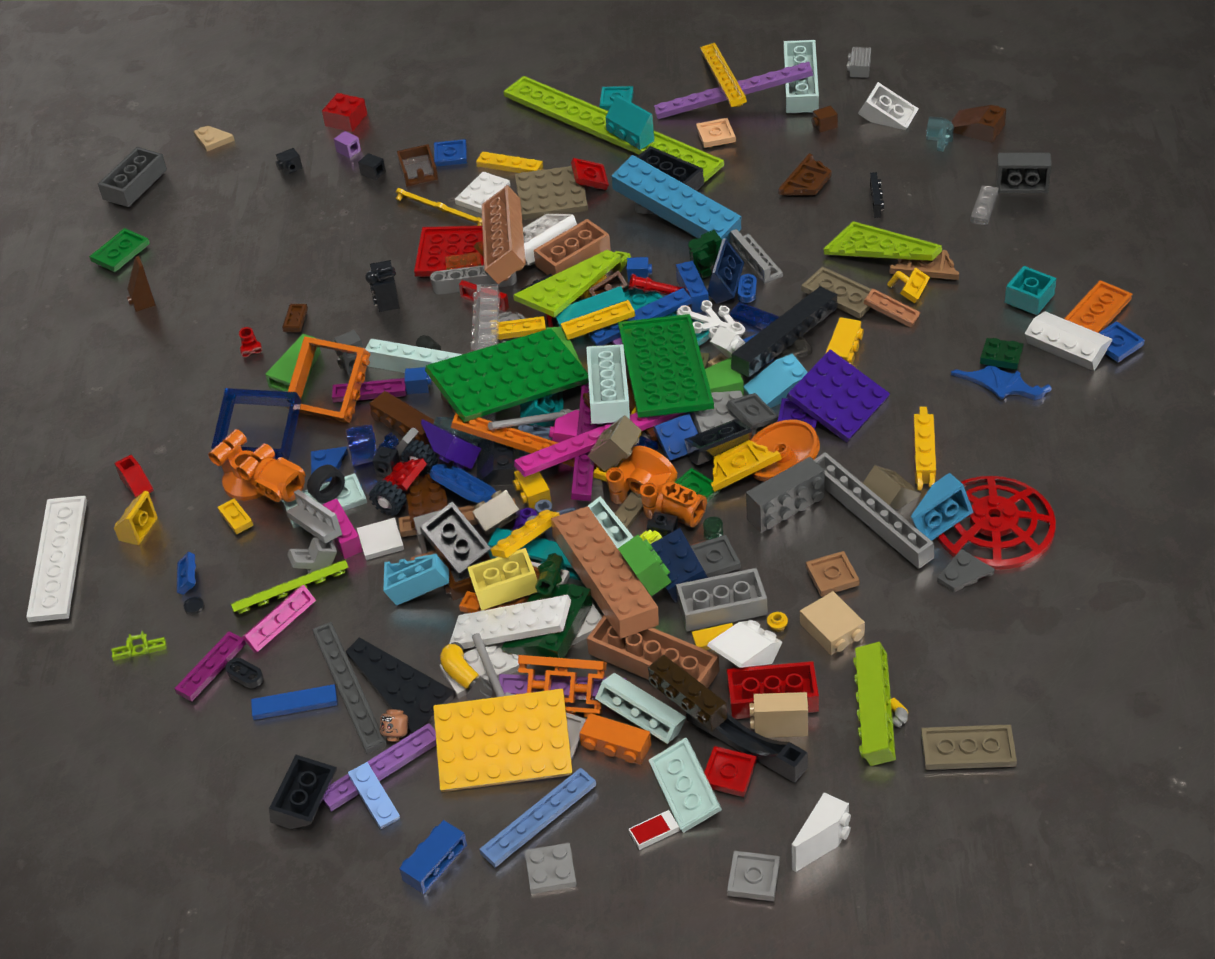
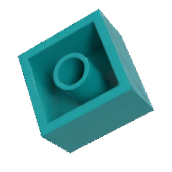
[1005,266,1057,315]

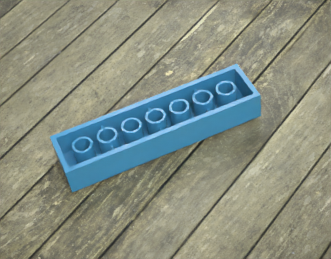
[611,155,741,242]

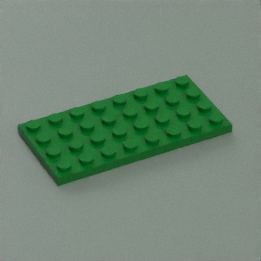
[618,314,714,418]
[425,328,589,422]

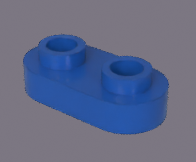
[738,274,757,303]

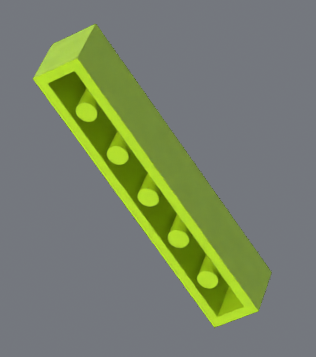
[853,641,896,766]

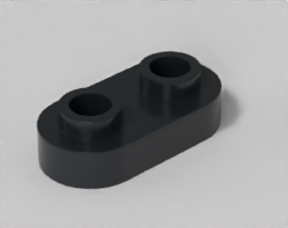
[226,658,264,688]

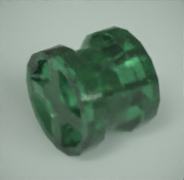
[703,517,723,540]

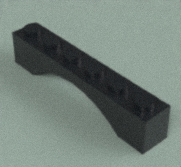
[686,712,808,783]

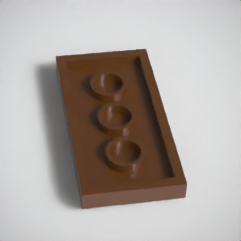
[406,473,448,528]

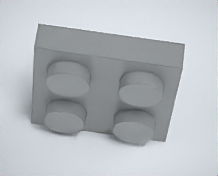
[525,843,577,894]
[727,851,780,901]

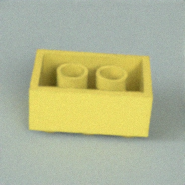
[467,548,537,611]

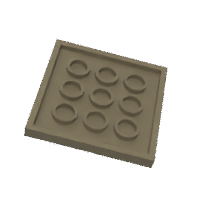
[515,165,588,220]

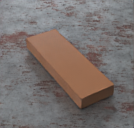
[863,288,921,328]

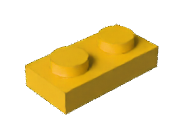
[217,498,254,535]

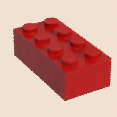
[727,661,819,719]

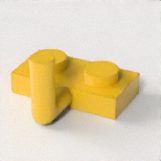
[887,268,930,303]

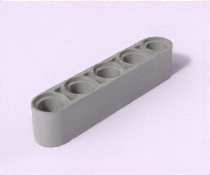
[430,266,517,294]

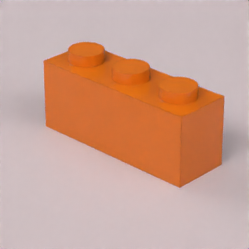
[579,713,651,765]

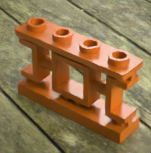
[516,655,607,717]

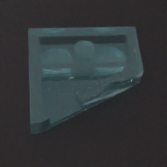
[433,417,483,444]

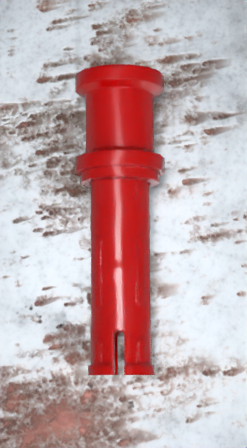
[629,274,684,295]

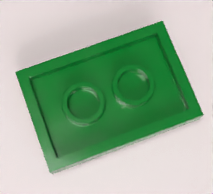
[89,228,150,272]

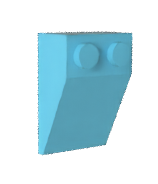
[744,353,808,408]

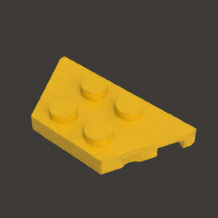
[711,440,782,492]

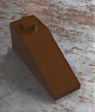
[127,256,156,312]

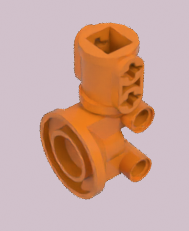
[208,429,306,502]
[606,446,707,527]

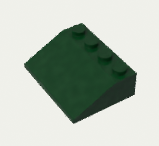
[502,584,592,658]

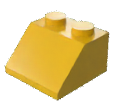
[114,491,158,545]

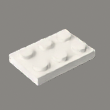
[455,172,511,213]

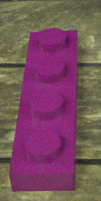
[332,378,406,403]
[174,631,246,702]

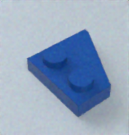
[311,446,348,482]

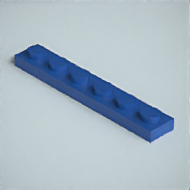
[588,288,692,346]

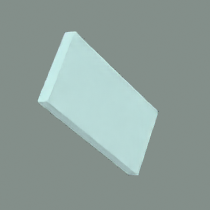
[283,473,367,528]
[649,738,722,833]

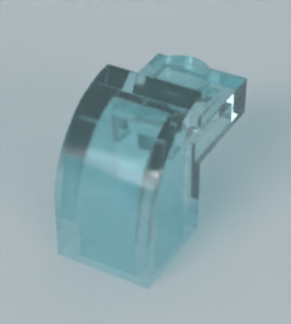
[926,117,954,152]

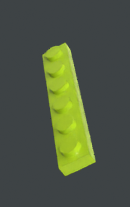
[230,560,349,614]

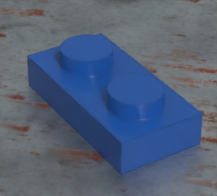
[177,552,196,595]

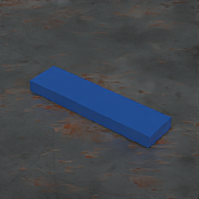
[251,684,338,720]

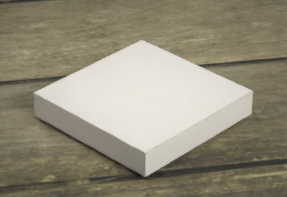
[357,518,404,560]

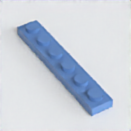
[479,768,596,868]

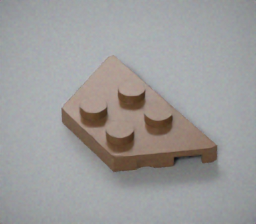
[890,250,959,280]

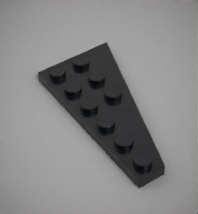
[346,637,456,734]

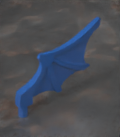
[951,365,1052,401]

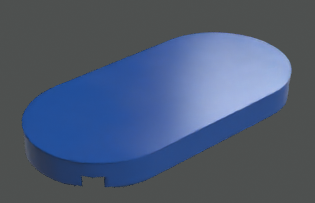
[430,464,496,503]

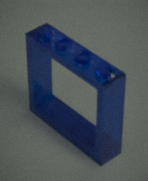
[211,388,301,461]

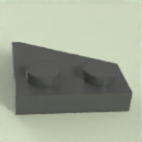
[937,549,995,592]

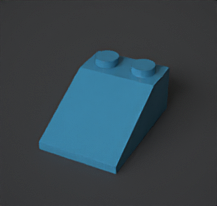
[911,473,973,541]

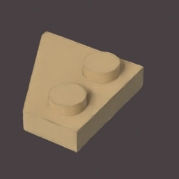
[193,125,235,151]

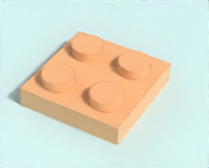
[696,118,736,148]

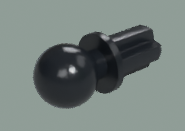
[365,267,396,284]

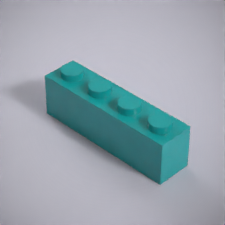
[556,286,627,327]

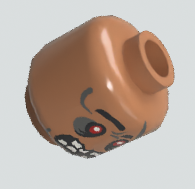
[380,709,408,741]

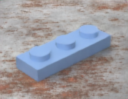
[348,762,400,830]

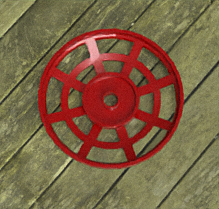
[936,476,1056,570]

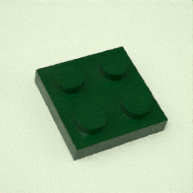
[980,338,1024,370]

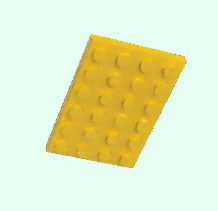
[433,689,573,792]

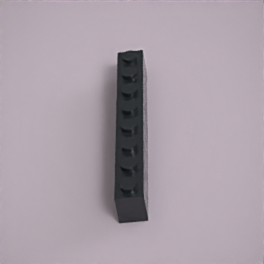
[731,286,838,377]

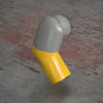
[891,698,908,727]

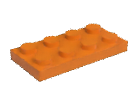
[1064,280,1132,333]

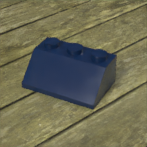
[707,238,744,304]

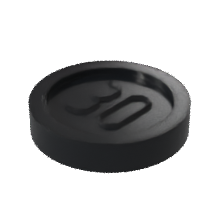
[183,597,204,615]

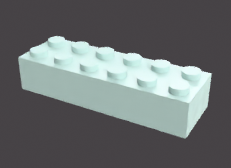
[784,40,819,113]
[586,344,630,424]

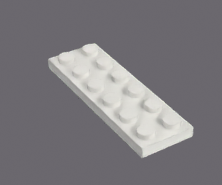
[449,595,571,649]

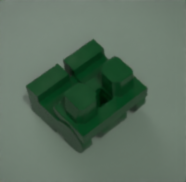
[688,230,722,278]

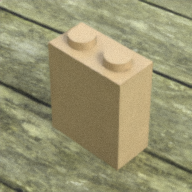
[800,591,865,655]
[749,692,808,738]

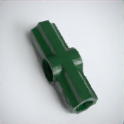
[535,553,564,596]

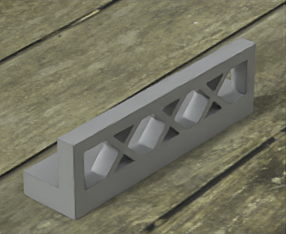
[730,229,783,284]
[286,489,342,543]

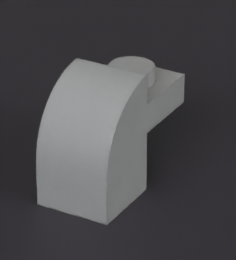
[287,538,337,573]

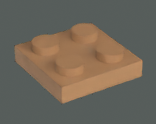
[806,551,860,597]

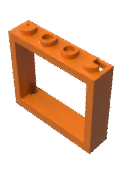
[283,336,370,423]

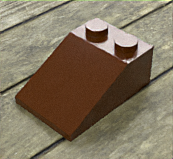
[946,105,1006,143]

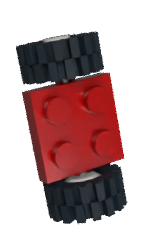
[369,440,438,516]

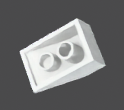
[858,82,919,130]
[707,620,782,668]
[792,793,851,872]

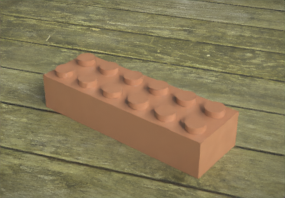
[587,615,720,688]

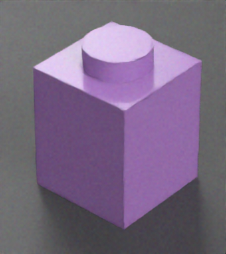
[334,131,361,158]

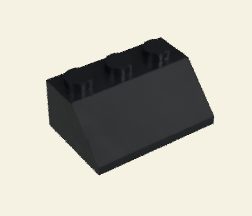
[684,419,752,465]
[477,427,516,486]
[269,755,337,829]

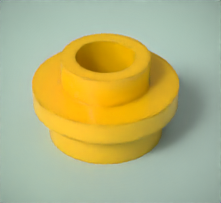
[767,612,788,632]

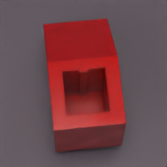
[114,455,154,498]

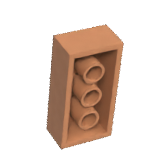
[534,219,611,275]

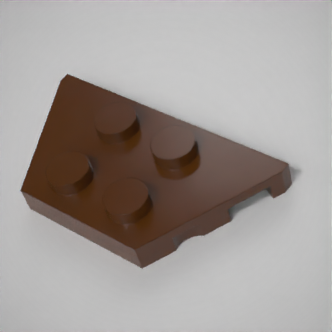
[778,153,832,195]

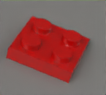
[571,158,609,190]
[704,746,757,797]

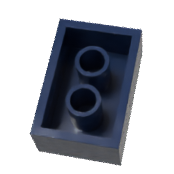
[650,528,708,603]

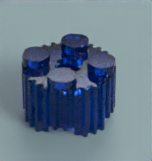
[346,425,378,466]

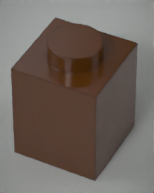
[811,105,838,133]

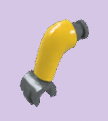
[440,642,493,701]

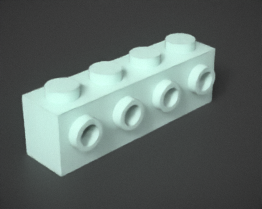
[595,673,686,744]

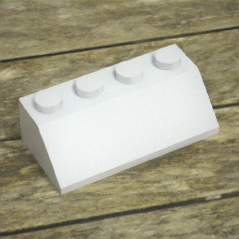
[1025,311,1112,371]

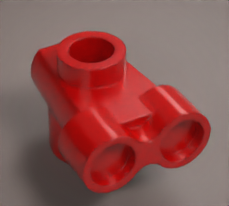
[239,327,262,357]

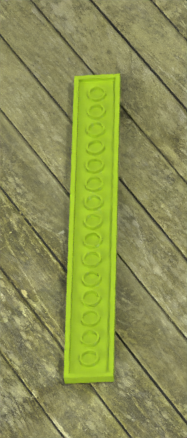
[503,76,724,183]

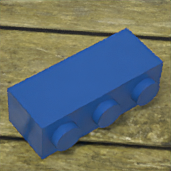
[676,261,709,313]
[399,820,467,894]

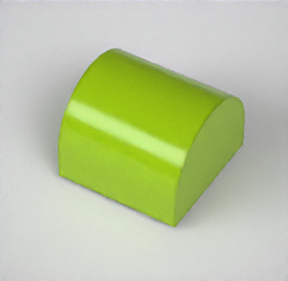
[611,251,631,272]

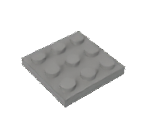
[691,391,757,435]

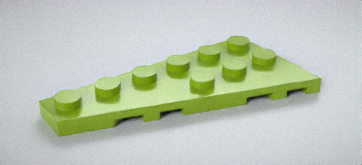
[823,221,942,261]
[513,250,622,317]

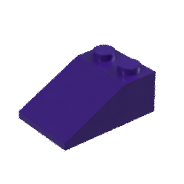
[421,419,481,469]

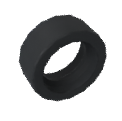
[307,464,345,503]

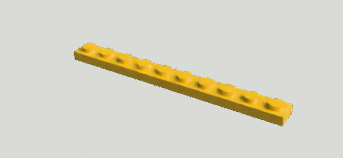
[700,43,747,107]

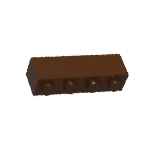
[369,391,438,446]

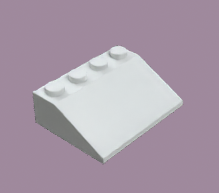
[523,214,577,266]

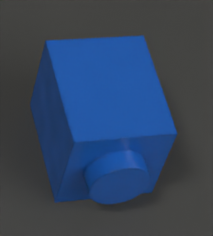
[627,257,652,283]
[404,367,432,395]

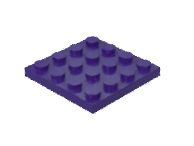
[786,349,890,443]

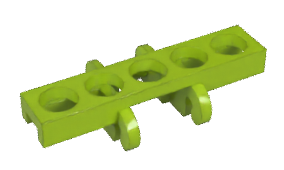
[111,631,166,661]

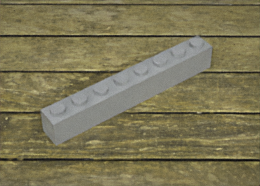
[814,452,934,569]

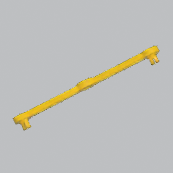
[395,188,482,226]

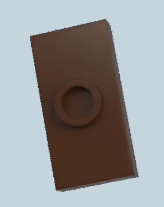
[282,304,308,332]

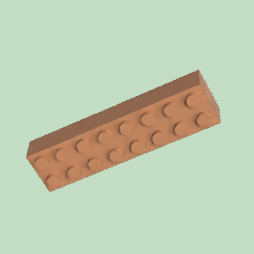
[482,185,526,284]
[551,506,659,639]

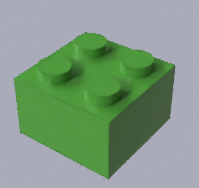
[618,535,671,596]

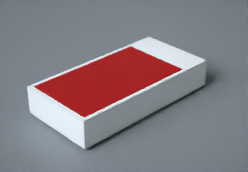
[628,810,680,850]

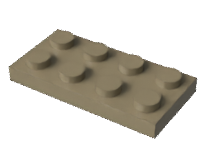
[801,266,872,319]
[921,725,1017,770]

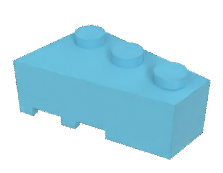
[383,554,449,605]

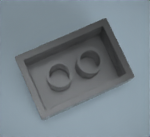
[996,153,1052,193]

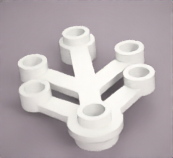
[677,300,745,338]

